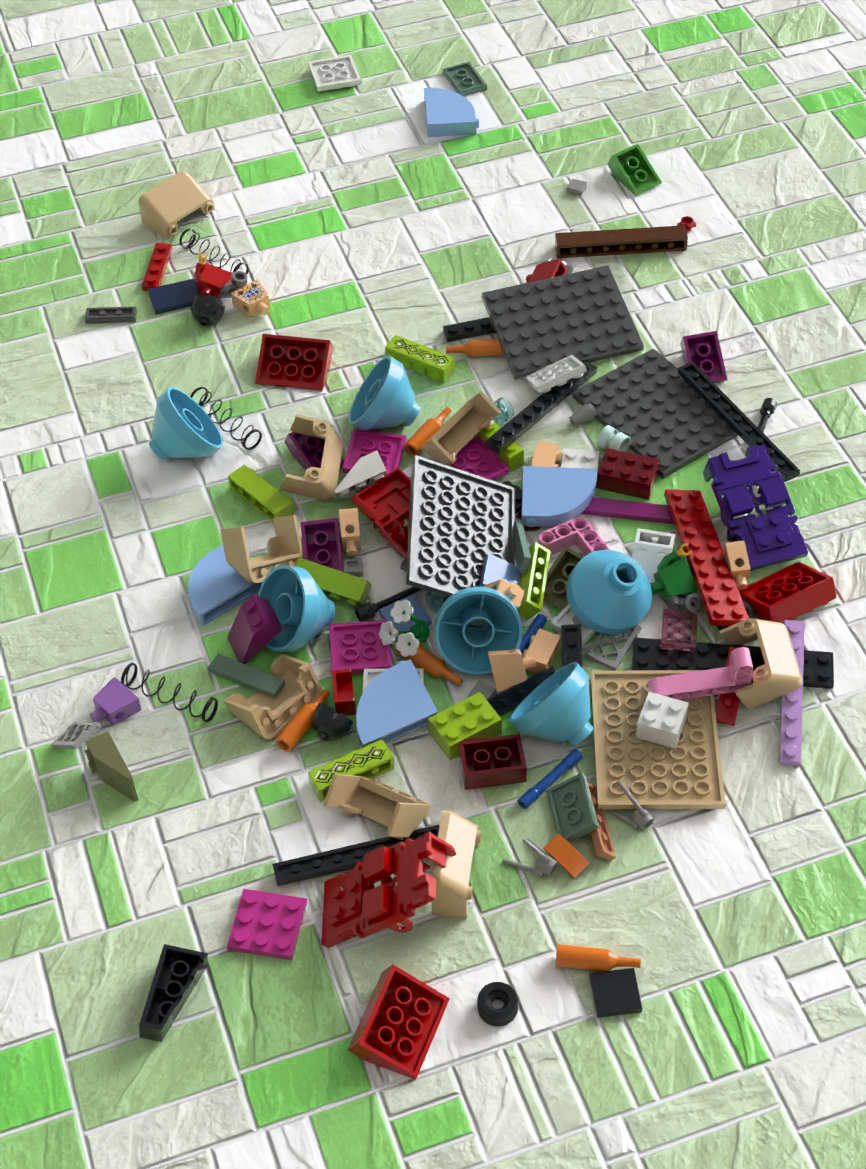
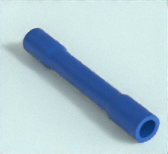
[519,614,547,654]
[517,749,583,809]

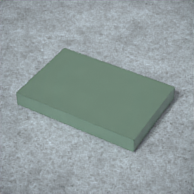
[443,62,487,96]
[547,772,600,843]

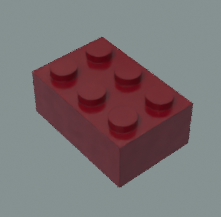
[596,448,660,500]
[458,734,527,790]

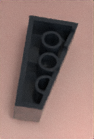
[139,944,208,1042]

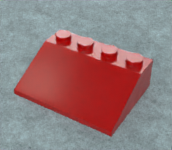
[255,334,333,391]
[738,562,837,624]
[348,965,450,1079]

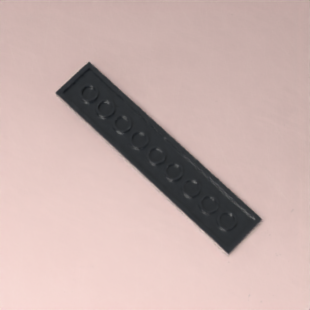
[632,637,834,689]

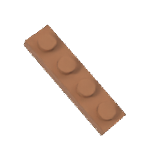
[588,782,616,861]

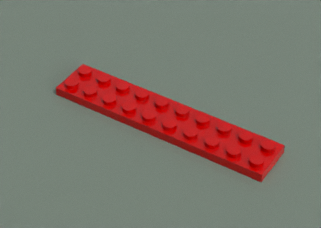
[664,489,749,626]

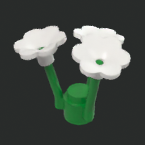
[379,599,430,657]

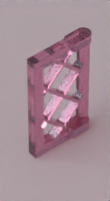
[661,609,698,652]

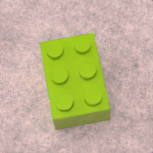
[428,691,502,761]

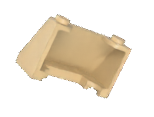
[139,170,215,239]
[224,654,323,739]

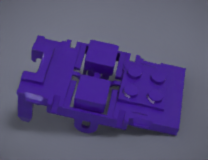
[703,444,809,571]

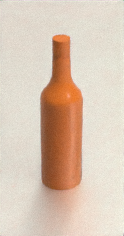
[446,339,504,357]
[404,407,451,457]
[397,645,463,686]
[275,689,330,752]
[555,944,641,971]

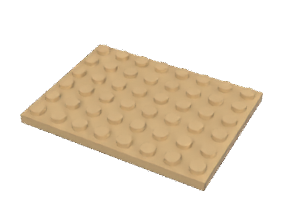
[590,670,725,810]

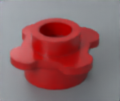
[677,216,696,232]

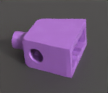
[90,677,141,725]

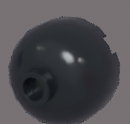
[191,295,225,326]
[312,703,353,741]

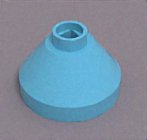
[349,356,420,431]
[149,387,224,461]
[566,550,652,635]
[258,565,335,652]
[435,587,523,675]
[509,662,593,747]

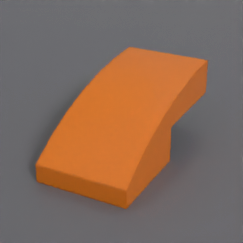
[543,833,590,879]

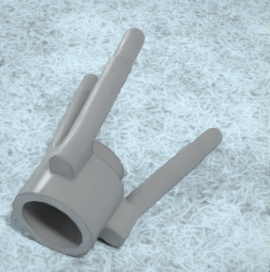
[606,781,654,830]
[502,838,558,878]

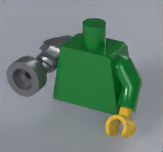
[650,543,703,614]

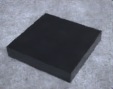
[589,968,642,1018]

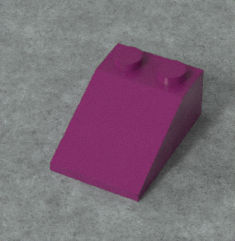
[680,331,728,383]
[284,432,344,470]
[300,518,344,572]
[227,594,283,664]

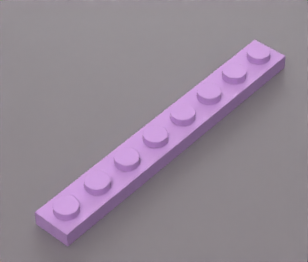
[779,620,805,766]

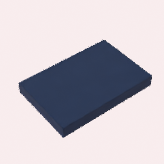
[148,279,201,314]

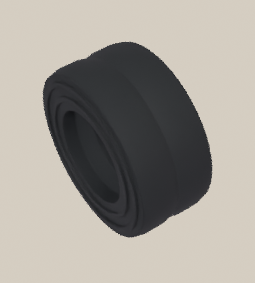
[477,982,518,1027]

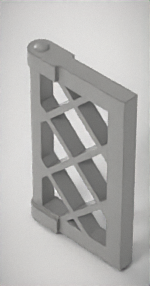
[584,625,642,671]
[50,722,101,749]

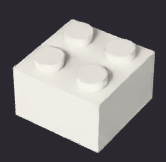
[636,692,689,749]

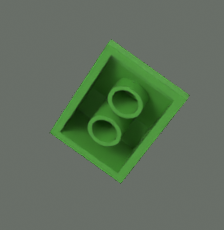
[607,143,662,196]

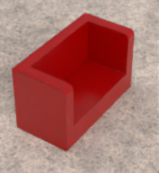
[331,669,356,716]

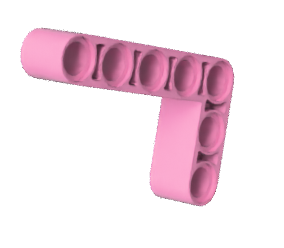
[539,517,610,556]
[648,647,753,700]

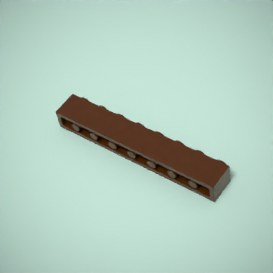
[555,225,688,259]

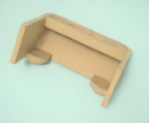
[420,391,501,466]
[280,414,343,501]
[220,515,304,584]
[719,618,802,710]
[323,774,431,840]
[431,810,482,919]

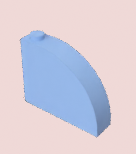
[424,88,479,137]
[521,466,597,527]
[188,544,263,627]
[356,659,438,748]

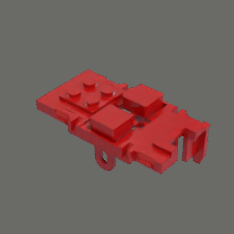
[352,467,411,560]
[321,831,456,948]

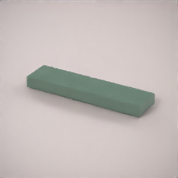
[515,518,531,574]
[208,654,285,698]

